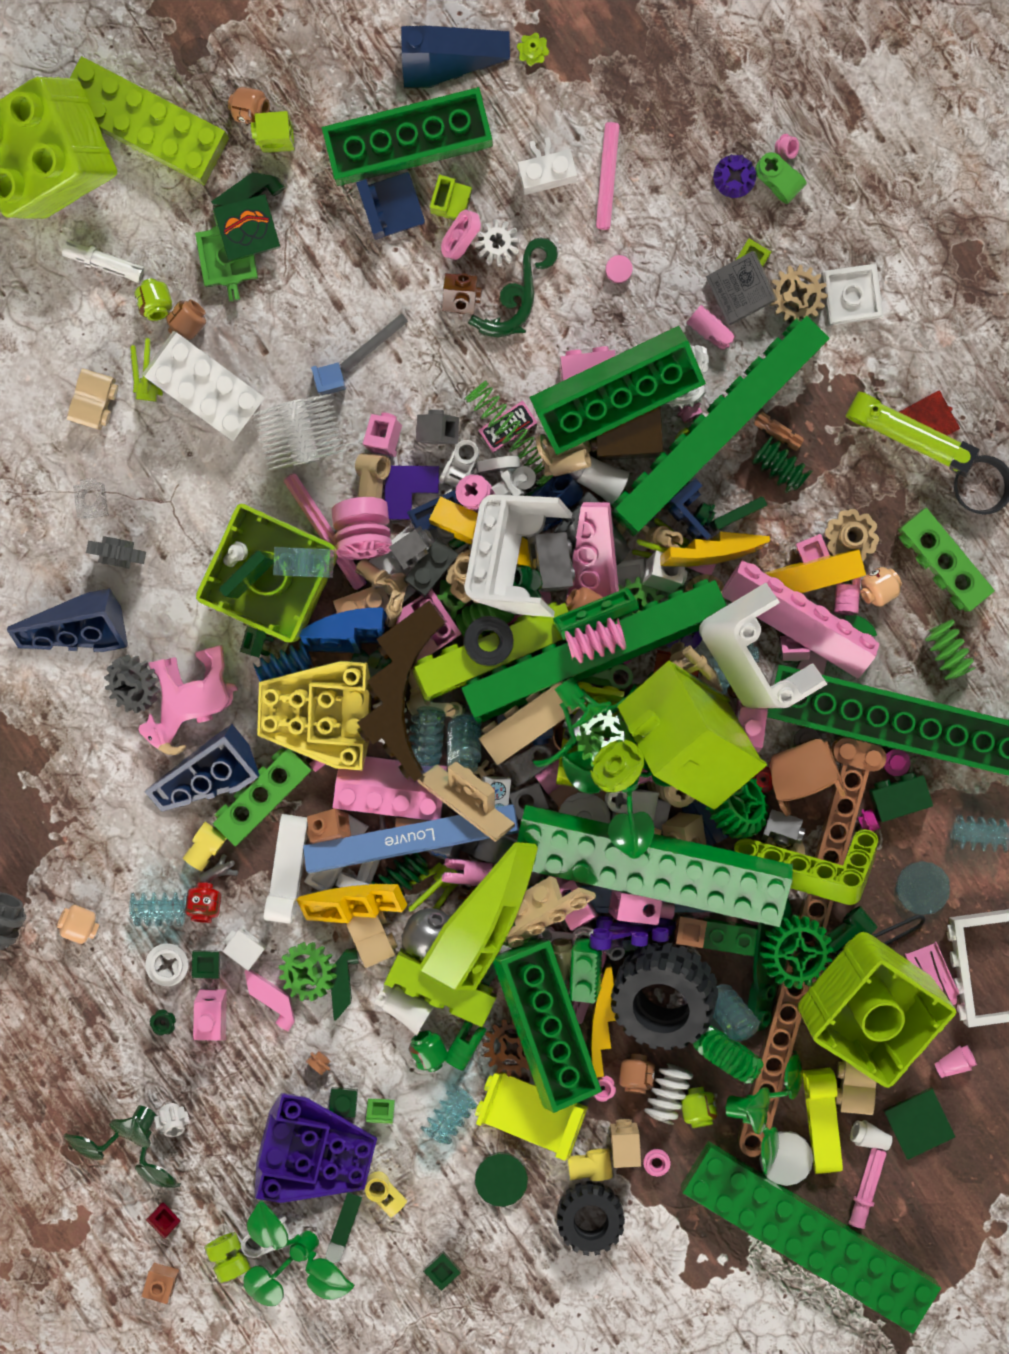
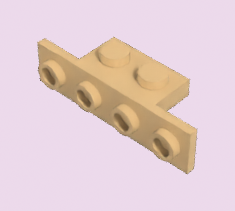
[418,761,515,842]
[503,876,596,948]

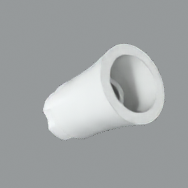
[569,455,630,505]
[374,984,435,1036]

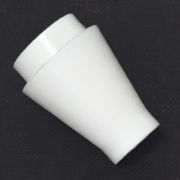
[850,1120,892,1151]

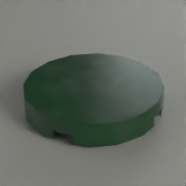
[475,1152,528,1207]

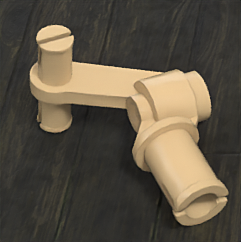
[616,522,683,549]
[355,559,408,627]
[670,642,717,680]
[406,662,465,718]

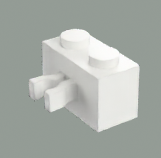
[518,137,577,195]

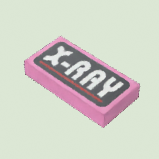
[478,400,538,453]

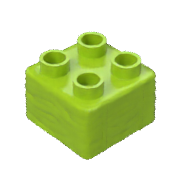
[0,76,117,219]
[196,504,338,643]
[798,932,956,1088]

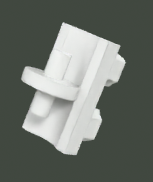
[491,466,536,496]

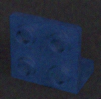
[356,172,425,240]
[668,478,711,540]

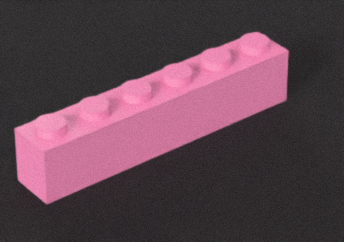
[722,560,879,679]

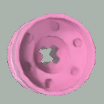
[331,497,392,560]

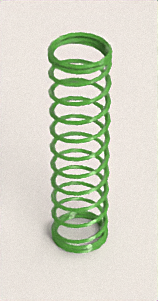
[464,380,553,487]

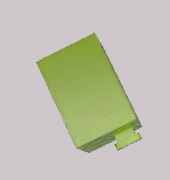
[617,661,767,810]

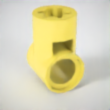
[183,821,227,871]
[568,1149,613,1181]
[365,1171,407,1218]

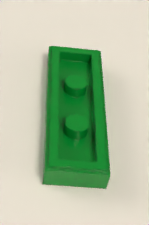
[553,588,639,640]

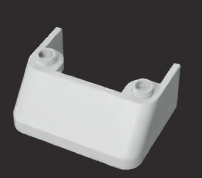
[464,494,572,617]
[699,583,827,709]

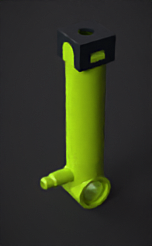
[845,391,980,477]

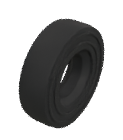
[464,616,514,666]

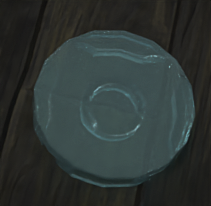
[896,861,950,915]

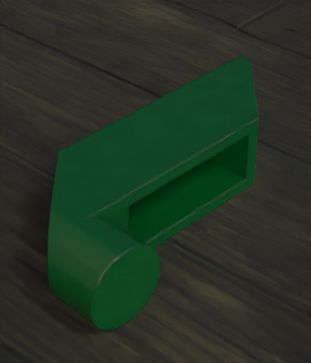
[211,172,286,207]
[330,948,359,1021]
[326,1192,363,1263]

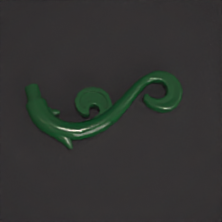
[468,237,558,338]

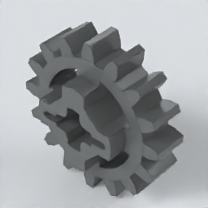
[86,536,146,569]
[104,654,160,714]

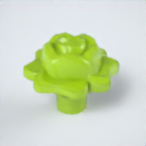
[517,33,549,66]

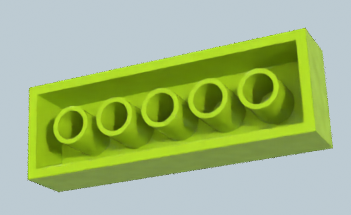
[70,56,229,186]
[412,602,569,702]

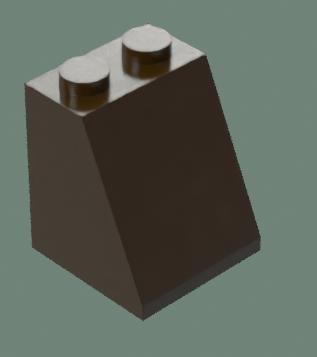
[590,406,663,461]

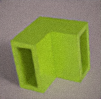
[430,174,472,220]

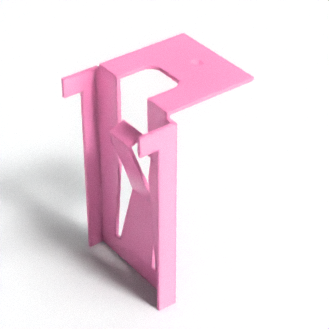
[905,942,959,1005]

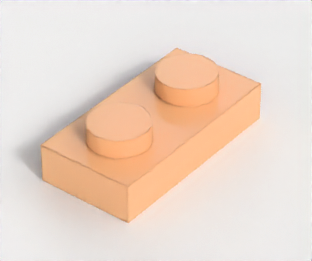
[333,587,390,613]

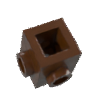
[442,273,482,314]

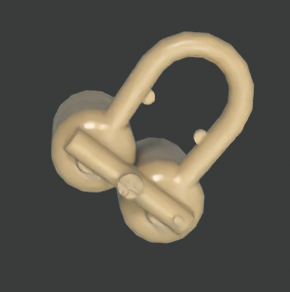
[536,434,591,476]

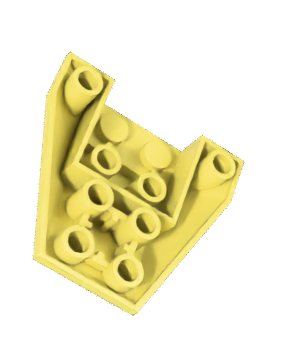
[257,661,371,771]

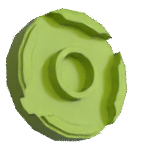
[591,740,644,793]

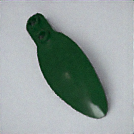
[745,898,792,1031]

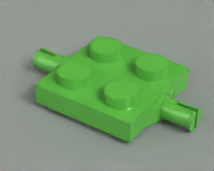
[195,211,258,302]

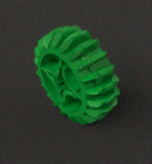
[706,778,769,839]
[760,915,834,989]
[693,1026,764,1083]

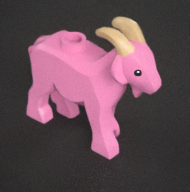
[138,645,238,755]

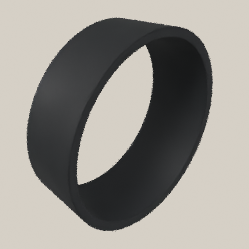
[954,455,1009,515]

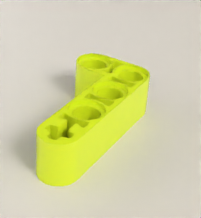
[803,1067,843,1174]

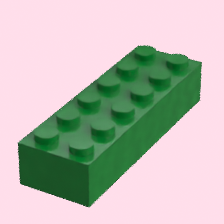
[321,87,493,186]
[529,325,706,455]
[493,937,602,1113]

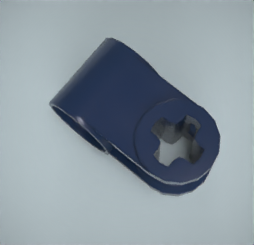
[531,473,583,524]

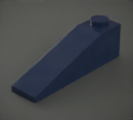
[401,26,510,89]
[7,588,128,652]
[144,724,259,812]

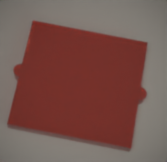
[899,390,960,436]

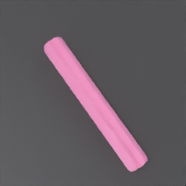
[596,122,619,230]

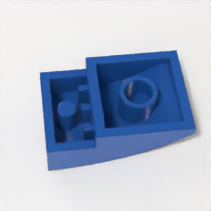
[300,608,389,653]

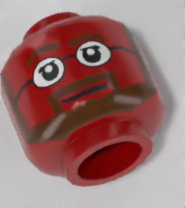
[185,883,221,923]

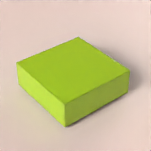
[736,238,771,267]

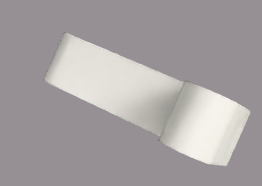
[264,814,308,924]

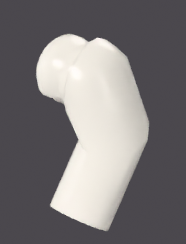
[223,541,248,567]

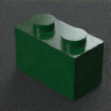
[868,771,933,822]

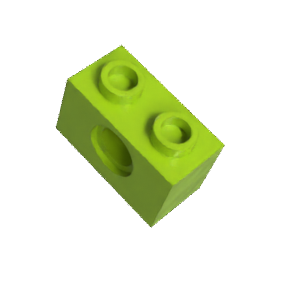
[251,111,295,153]

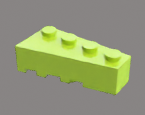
[384,948,497,1027]

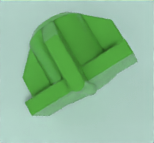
[436,580,466,621]

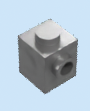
[416,410,459,444]

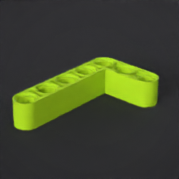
[734,830,878,905]

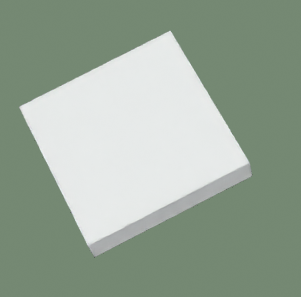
[822,264,884,326]

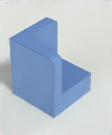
[311,362,346,396]

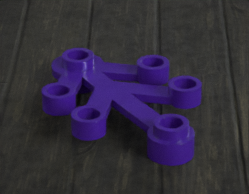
[589,916,676,950]

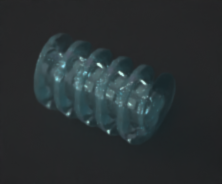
[409,706,445,766]
[447,714,481,772]
[950,815,1009,853]
[129,892,187,926]
[713,985,759,1041]
[421,1084,477,1144]

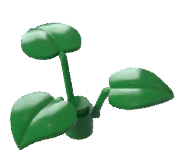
[533,677,637,767]
[562,748,671,859]
[726,1050,803,1175]
[243,1200,355,1306]

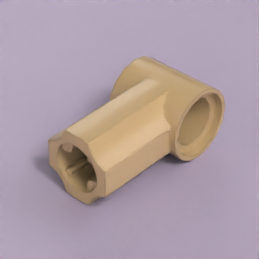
[355,453,391,499]

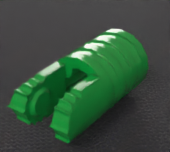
[445,1020,487,1071]

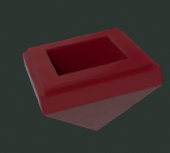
[146,1202,181,1239]

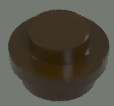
[794,727,821,747]

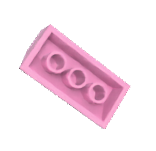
[333,756,447,820]

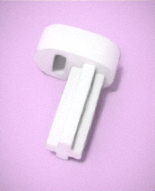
[336,860,380,888]

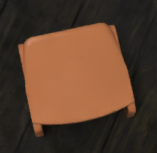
[769,739,847,816]

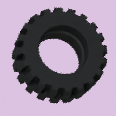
[611,943,718,1050]

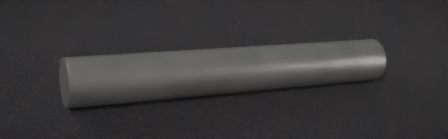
[340,313,408,373]

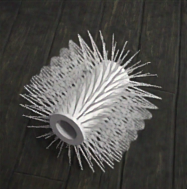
[252,394,346,470]

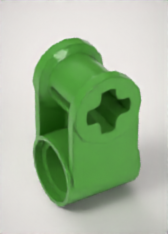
[755,152,807,204]

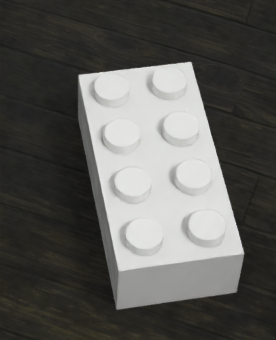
[142,331,265,441]

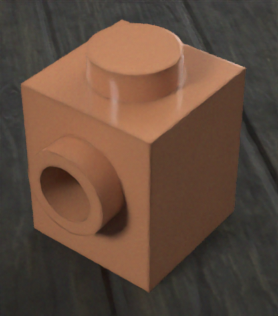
[307,809,351,844]

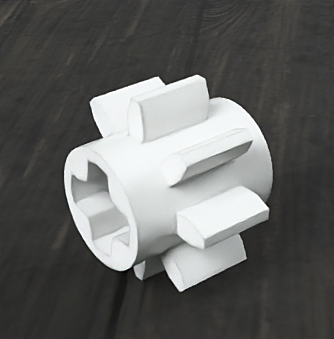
[154,1103,190,1137]

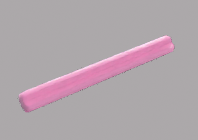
[284,473,367,590]

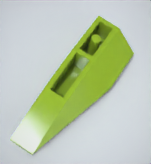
[419,842,538,990]

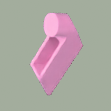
[245,969,295,1031]

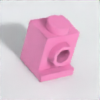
[363,413,402,457]

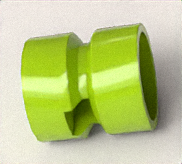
[204,1232,251,1283]

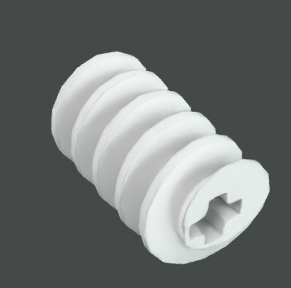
[644,1064,693,1125]

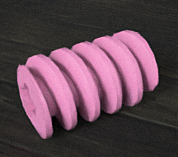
[456,475,496,513]
[565,618,626,664]

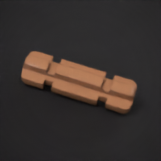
[754,412,804,451]

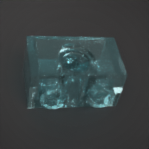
[273,547,334,578]

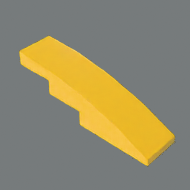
[429,497,531,568]
[660,531,770,567]
[765,549,866,593]
[297,884,407,923]
[591,963,616,1077]

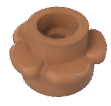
[306,1051,331,1075]

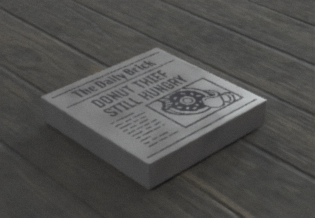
[706,251,778,325]

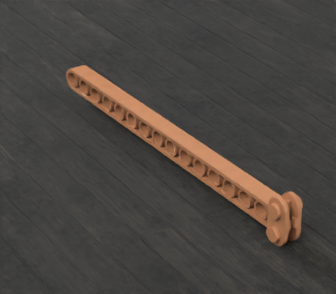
[737,737,887,1157]

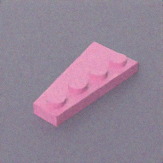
[566,502,619,599]

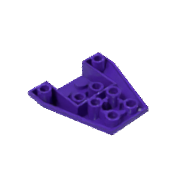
[255,1093,377,1203]

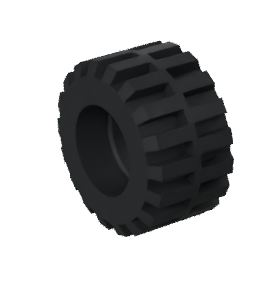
[557,1181,625,1256]

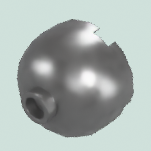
[401,908,450,961]

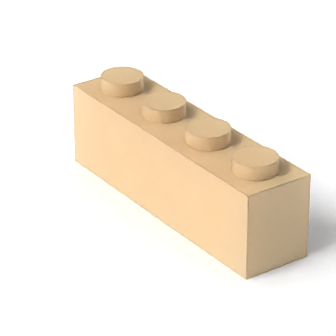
[479,678,587,765]

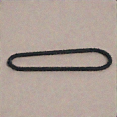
[835,915,925,958]

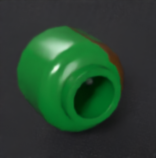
[408,1030,447,1072]

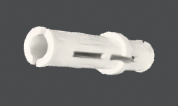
[62,240,144,283]

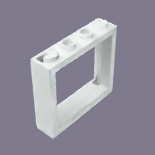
[947,909,1009,1027]

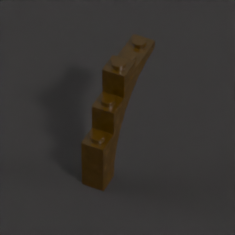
[357,600,447,782]

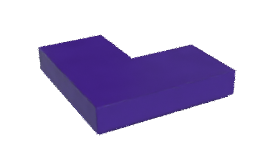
[385,465,439,520]

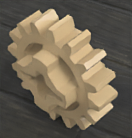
[769,264,828,322]

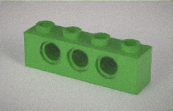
[897,507,995,612]
[213,747,313,846]

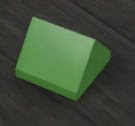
[366,1098,395,1123]

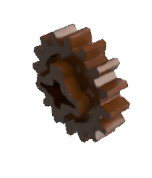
[483,1018,530,1077]

